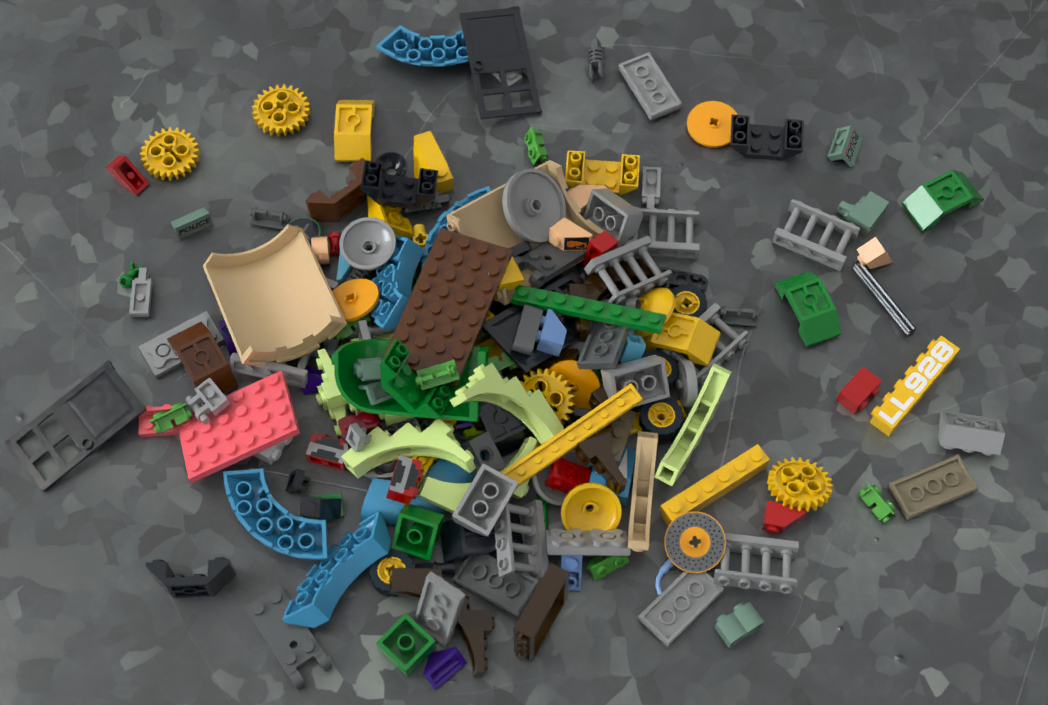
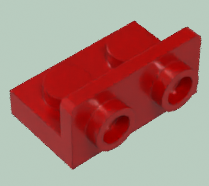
[544,458,591,494]

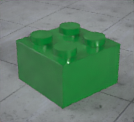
[391,504,445,561]
[376,613,437,678]

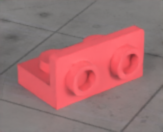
[139,404,179,438]

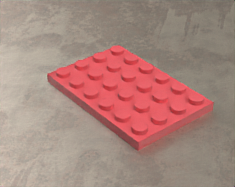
[178,371,300,483]

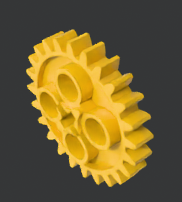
[252,84,311,137]
[140,127,200,181]
[519,369,576,426]
[767,457,833,512]

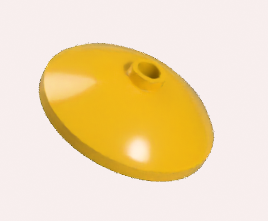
[633,287,675,337]
[561,483,622,531]

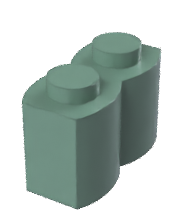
[352,357,382,381]
[714,602,764,648]

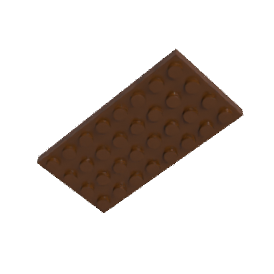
[383,228,513,387]

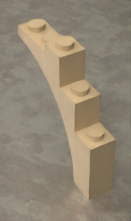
[628,431,658,552]

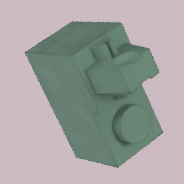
[837,191,889,237]

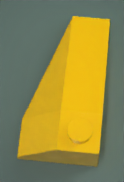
[414,131,454,194]
[367,195,414,238]

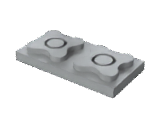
[618,52,683,120]
[138,311,225,379]
[545,528,631,556]
[638,571,725,647]
[414,572,466,647]

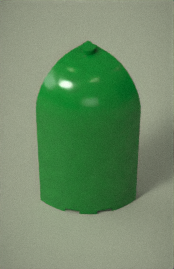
[332,339,489,422]

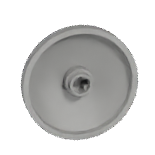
[502,168,566,244]

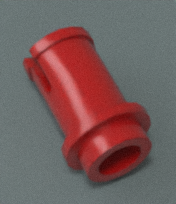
[328,232,341,257]

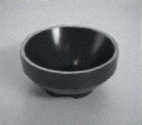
[375,152,407,176]

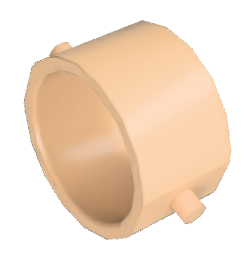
[311,236,331,265]

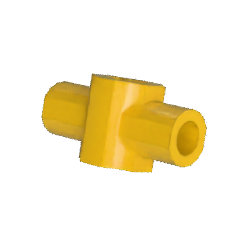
[413,224,428,262]

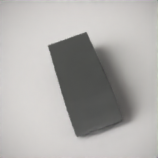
[512,304,543,356]

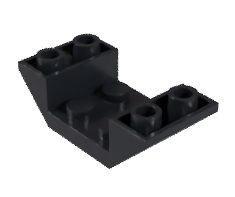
[730,114,804,161]
[361,160,438,209]
[479,371,530,457]
[440,512,524,563]
[146,557,236,598]

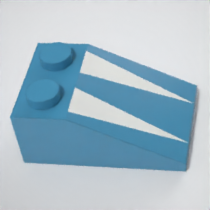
[590,448,636,506]

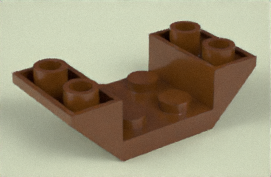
[305,158,367,223]
[167,321,238,404]

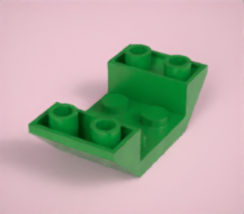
[902,170,984,231]
[774,271,841,347]
[380,338,453,419]

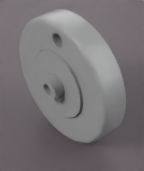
[676,360,698,407]

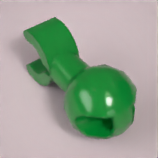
[119,261,143,289]

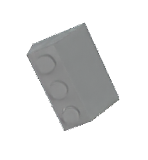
[583,188,644,248]
[601,355,670,406]
[938,410,1005,456]
[452,464,519,537]

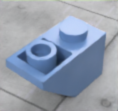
[535,309,567,357]
[561,555,582,591]

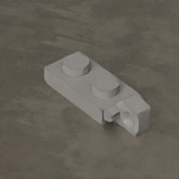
[641,166,661,209]
[129,268,153,317]

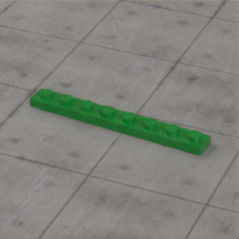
[511,285,666,334]

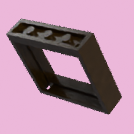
[513,563,569,661]

